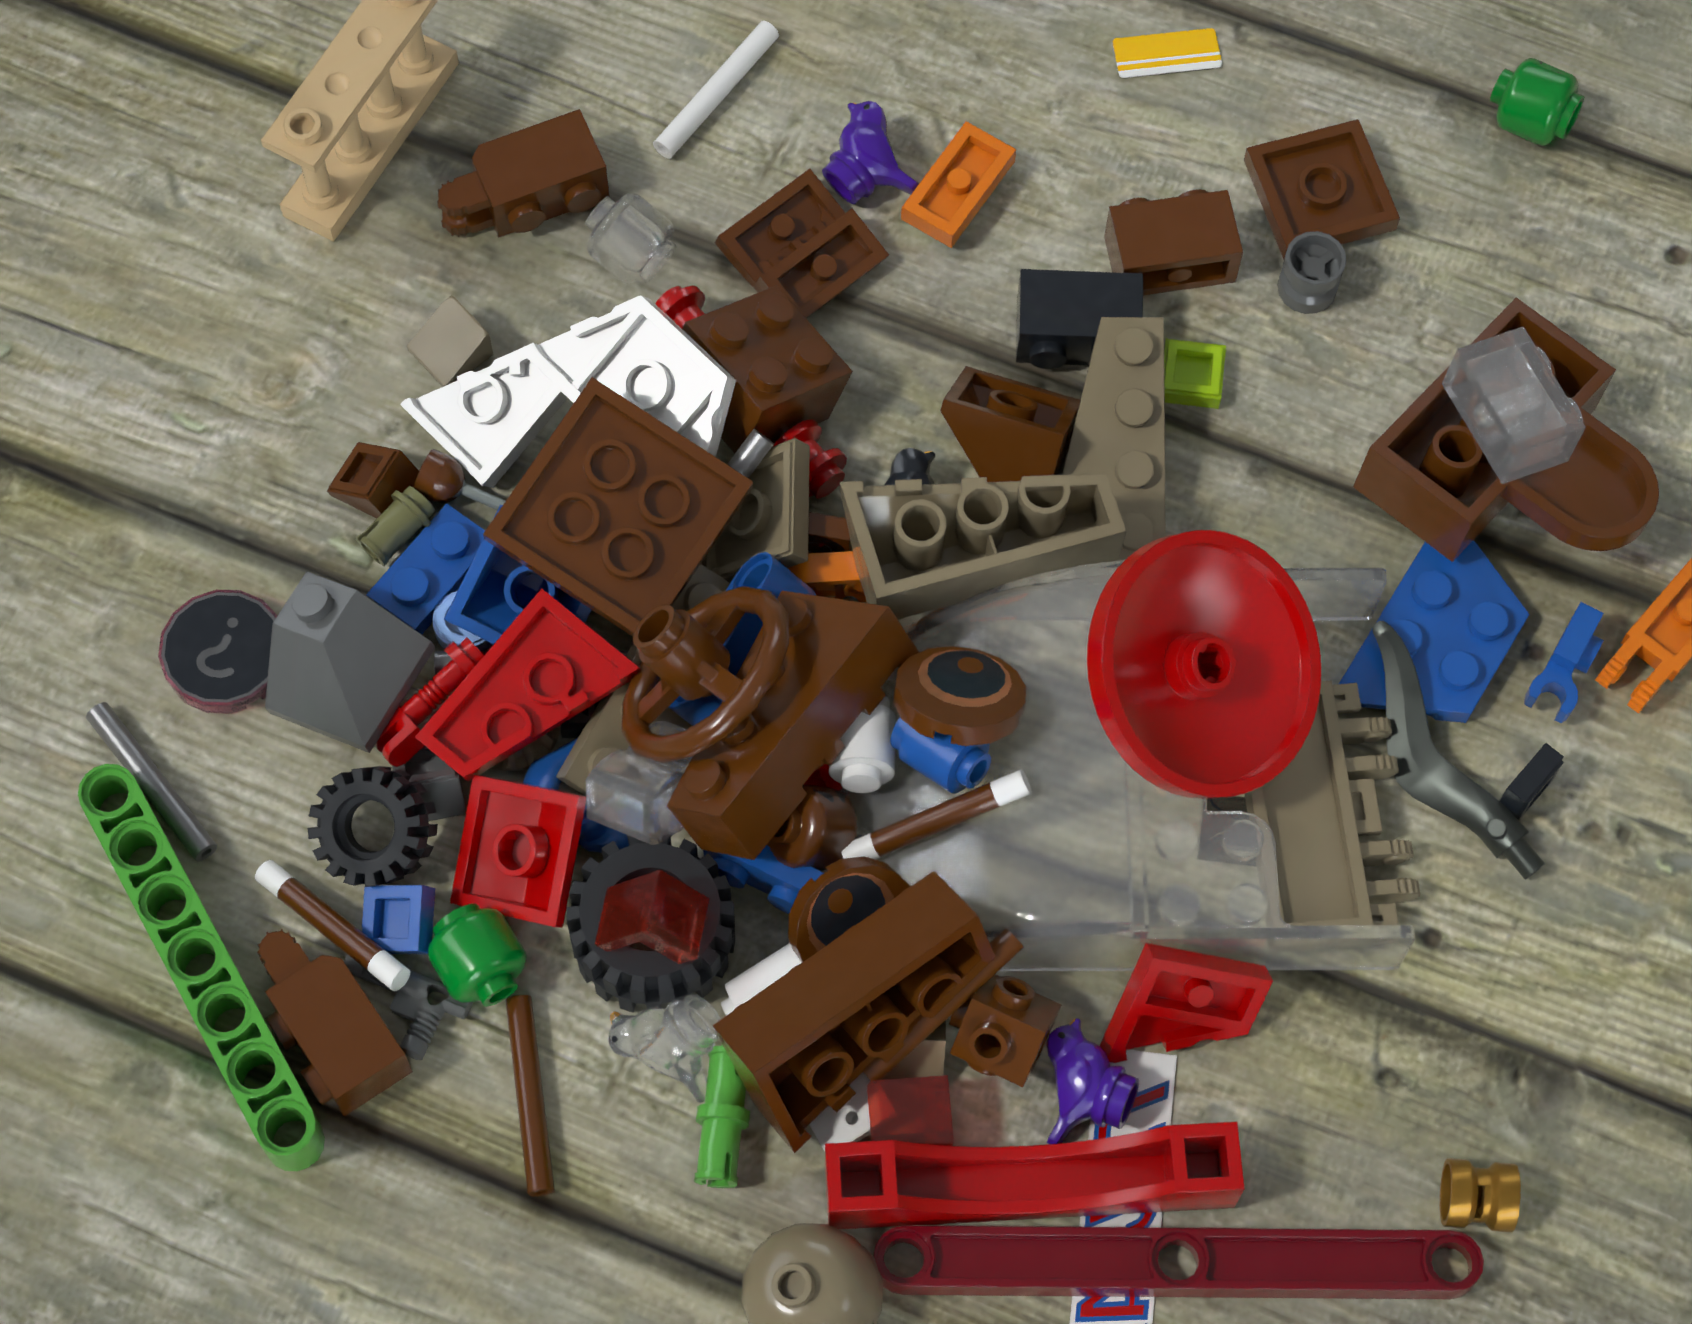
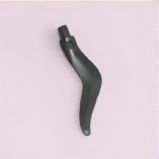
[1372,621,1546,880]

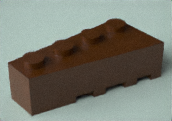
[666,591,919,860]
[712,871,995,1153]

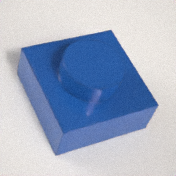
[362,885,435,954]

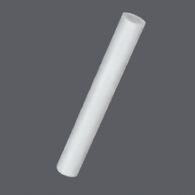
[653,21,779,159]

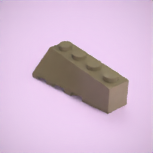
[839,474,1126,619]

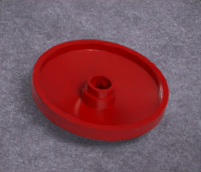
[1087,530,1322,799]

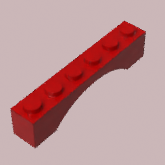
[825,1122,1245,1229]

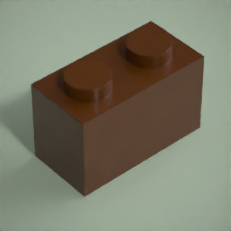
[1104,189,1243,296]

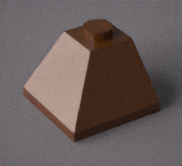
[940,366,1080,482]

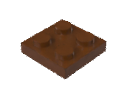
[1244,119,1400,260]

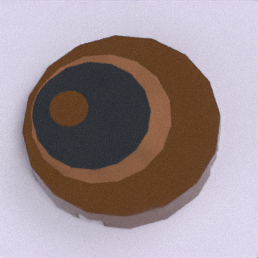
[893,646,1027,746]
[788,856,911,963]

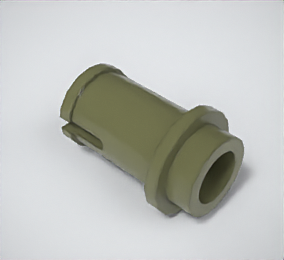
[355,486,436,566]

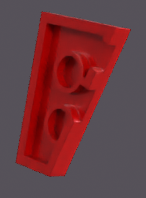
[415,588,641,782]

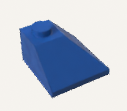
[444,504,592,644]

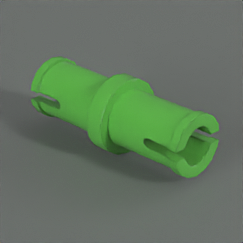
[694,1045,750,1188]

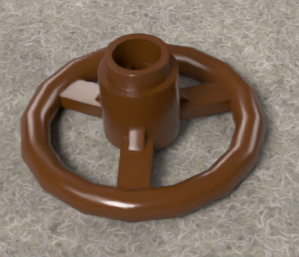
[621,586,789,763]

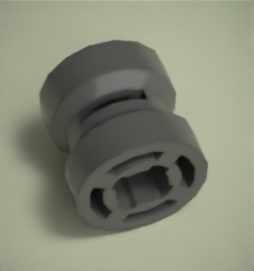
[1277,231,1346,314]

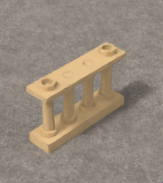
[261,0,459,242]

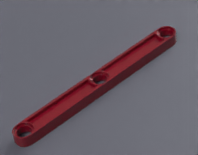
[873,1226,1484,1300]

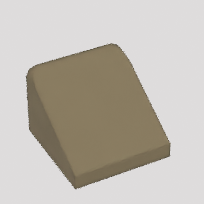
[407,295,493,387]

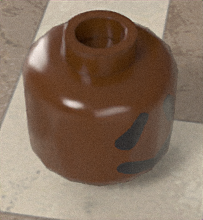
[767,784,858,872]

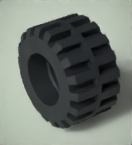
[567,832,735,1015]

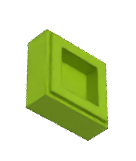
[1164,338,1226,409]

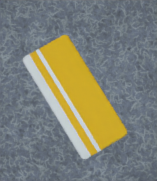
[1113,28,1222,78]

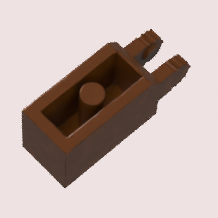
[437,109,610,238]
[257,929,413,1117]

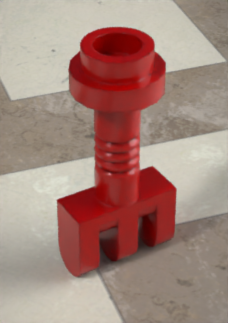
[374,637,484,767]

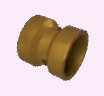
[1439,1158,1521,1233]

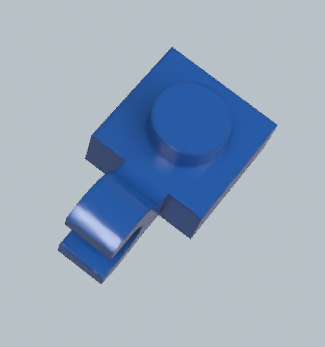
[1524,602,1604,723]

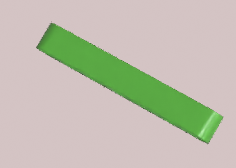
[78,764,325,1172]

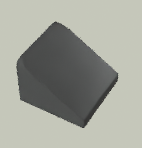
[392,746,466,821]

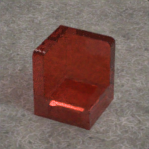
[595,870,710,964]
[867,1075,954,1146]

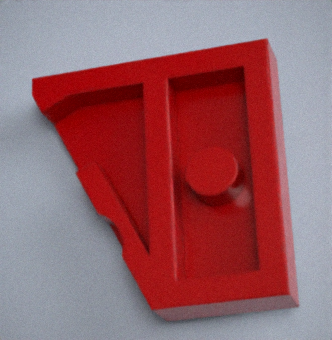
[1099,942,1273,1063]

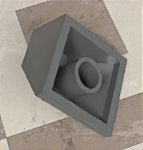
[265,571,436,753]

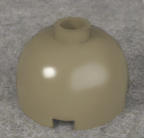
[741,1223,883,1324]

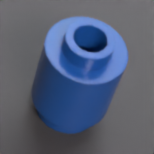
[890,717,991,794]

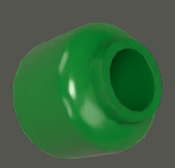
[1490,58,1585,146]
[428,904,527,1007]

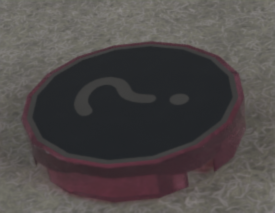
[158,589,278,714]

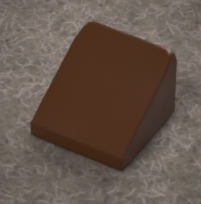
[327,442,419,519]

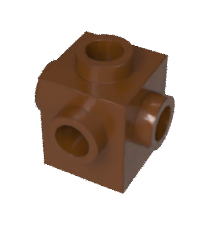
[949,974,1062,1087]

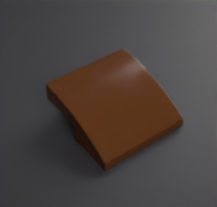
[714,169,889,319]

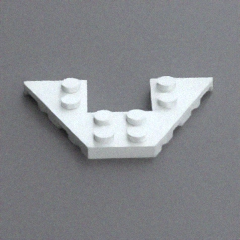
[400,295,736,488]

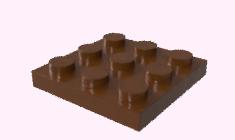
[483,377,754,636]

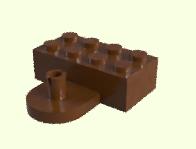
[1353,297,1659,562]

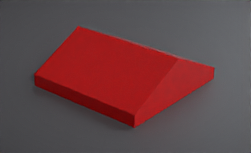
[450,775,587,928]

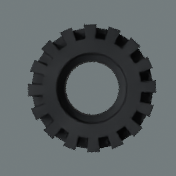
[307,766,438,887]

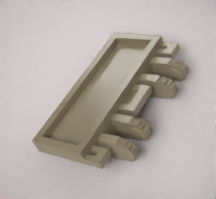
[1245,680,1421,944]

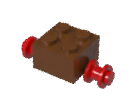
[655,285,853,499]

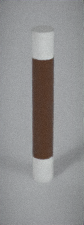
[841,769,1032,860]
[255,860,410,991]

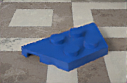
[1339,540,1530,723]

